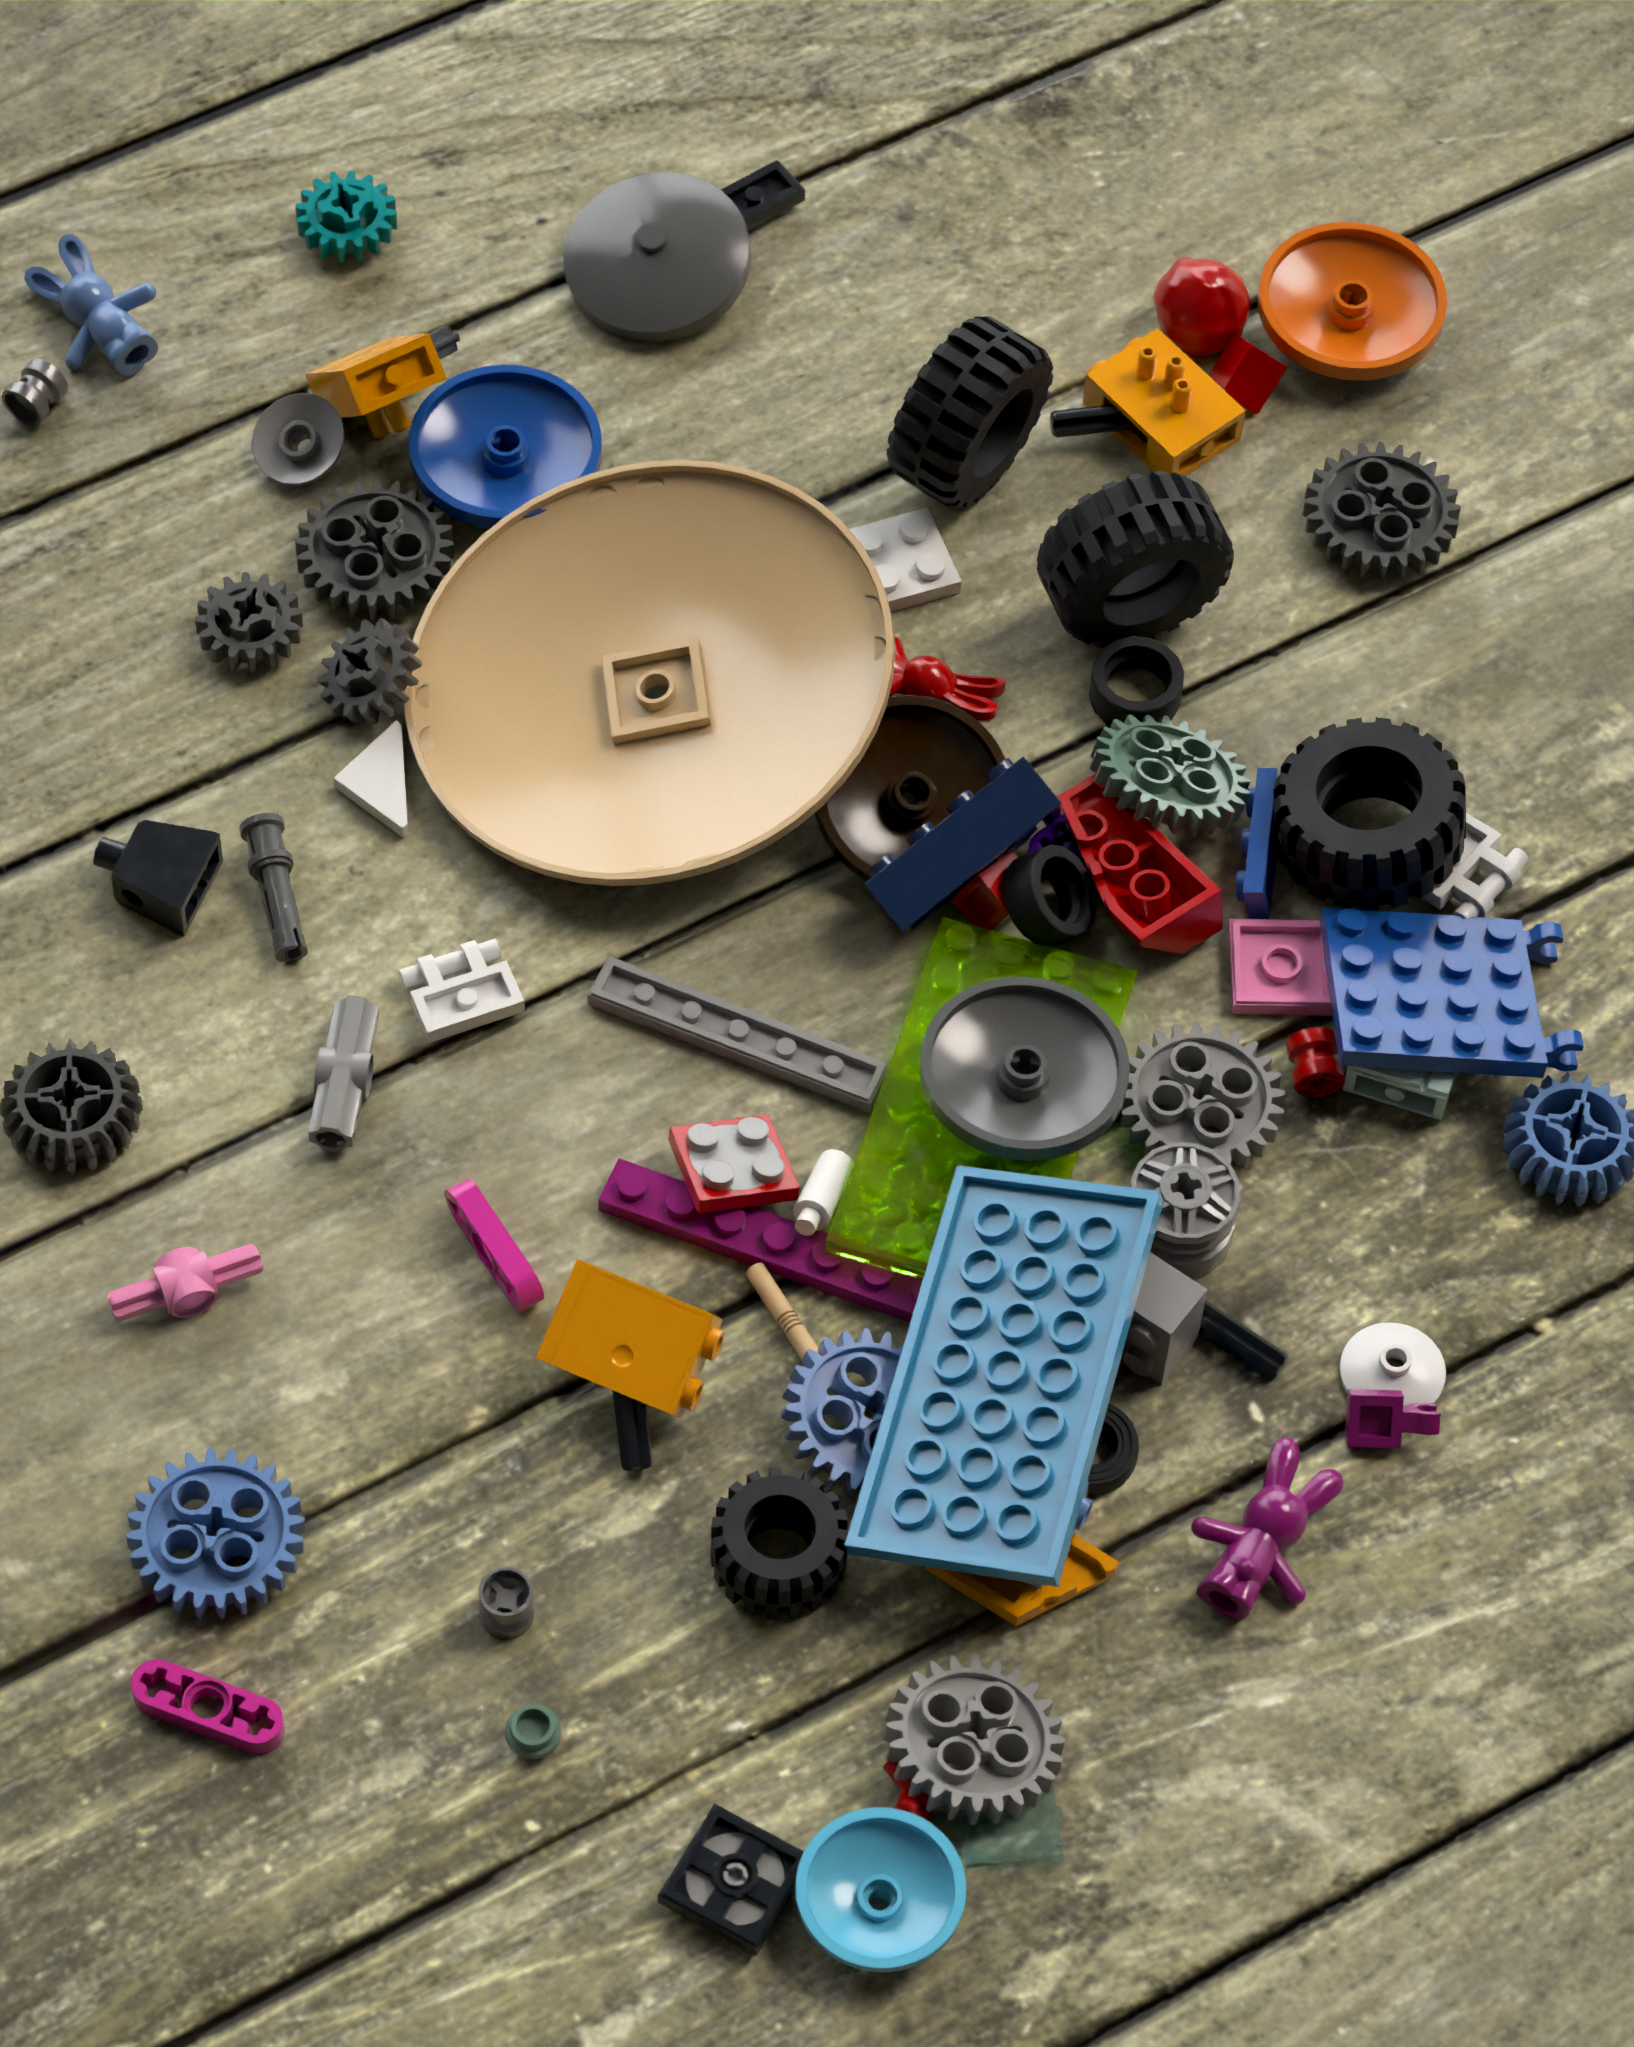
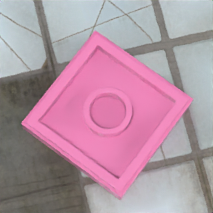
[1227,919,1333,1016]

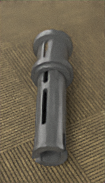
[239,813,308,963]

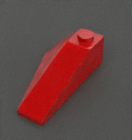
[1057,772,1223,954]

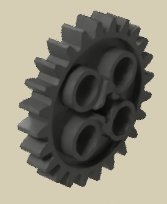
[1302,442,1461,581]
[295,479,454,620]

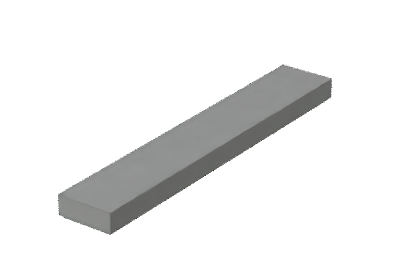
[588,956,890,1113]

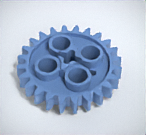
[781,1328,904,1498]
[126,1448,306,1619]

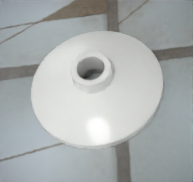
[1339,1323,1446,1406]

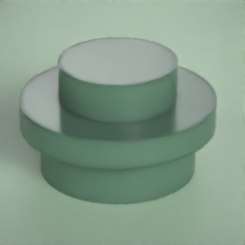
[505,1704,561,1759]

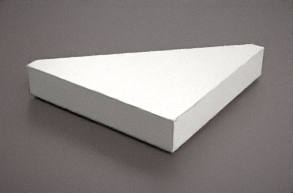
[334,721,408,838]

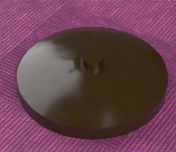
[815,695,1006,881]

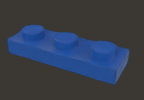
[1236,768,1279,919]

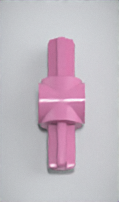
[108,1244,263,1321]

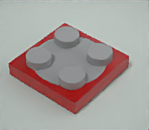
[668,1114,800,1214]

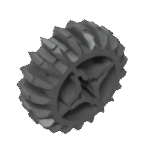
[0,1039,143,1176]

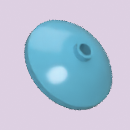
[795,1807,966,1972]

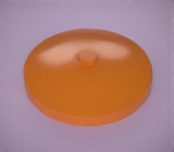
[1257,222,1447,380]

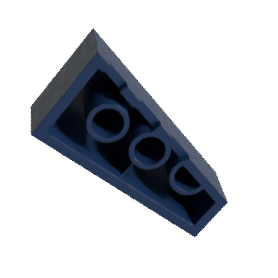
[865,756,1062,936]

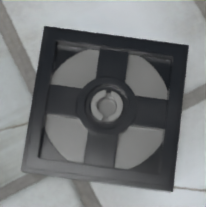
[658,1803,804,1956]

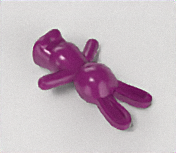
[1191,1437,1344,1622]

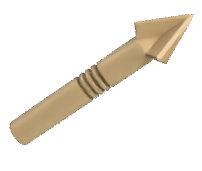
[746,1263,819,1360]

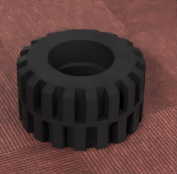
[711,1468,848,1620]

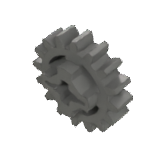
[195,572,303,672]
[318,619,422,725]

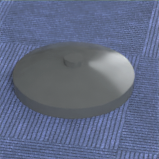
[563,172,751,342]
[919,977,1130,1161]

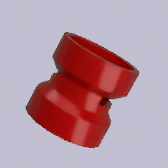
[1286,1027,1345,1098]

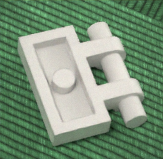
[1422,813,1529,919]
[398,939,525,1043]

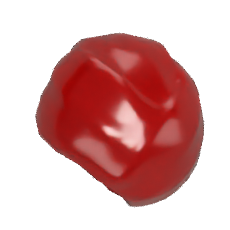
[1153,257,1250,358]

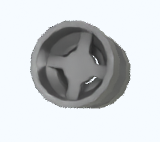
[1,358,68,426]
[479,1566,534,1639]

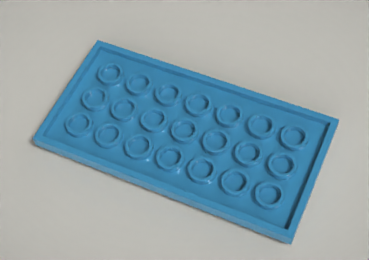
[845,1165,1164,1587]

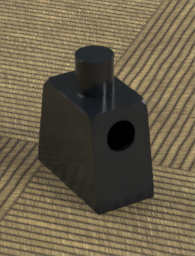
[93,820,223,937]

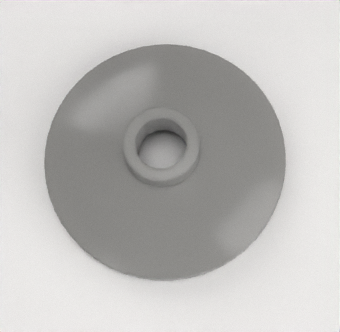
[252,393,345,486]

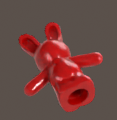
[889,636,1006,723]

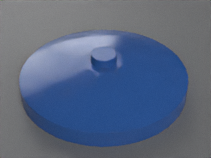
[409,364,602,529]

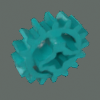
[295,170,398,263]

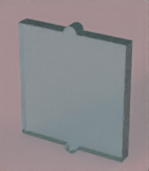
[954,1785,1064,1868]

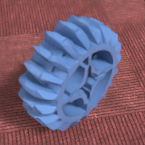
[1502,1072,1634,1208]

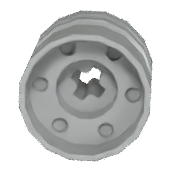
[1129,1142,1240,1280]

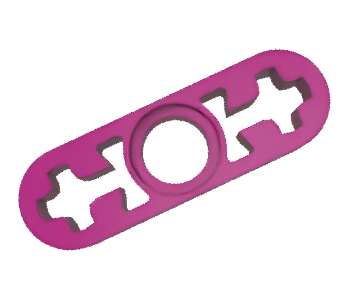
[444,1179,544,1312]
[131,1659,285,1755]

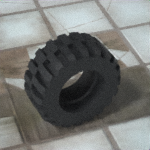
[887,316,1053,508]
[1037,471,1234,648]
[1273,717,1466,911]

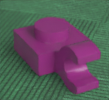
[1345,1389,1441,1448]

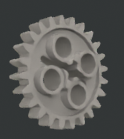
[1120,1022,1286,1169]
[883,1655,1065,1825]

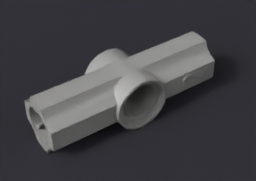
[308,995,379,1152]

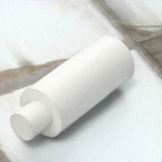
[793,1149,855,1236]

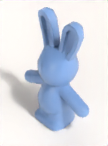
[24,234,158,376]

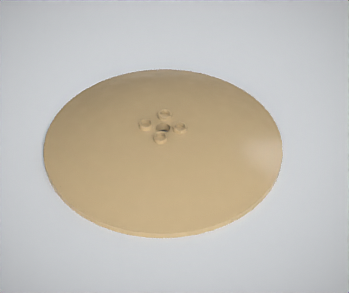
[404,460,895,886]

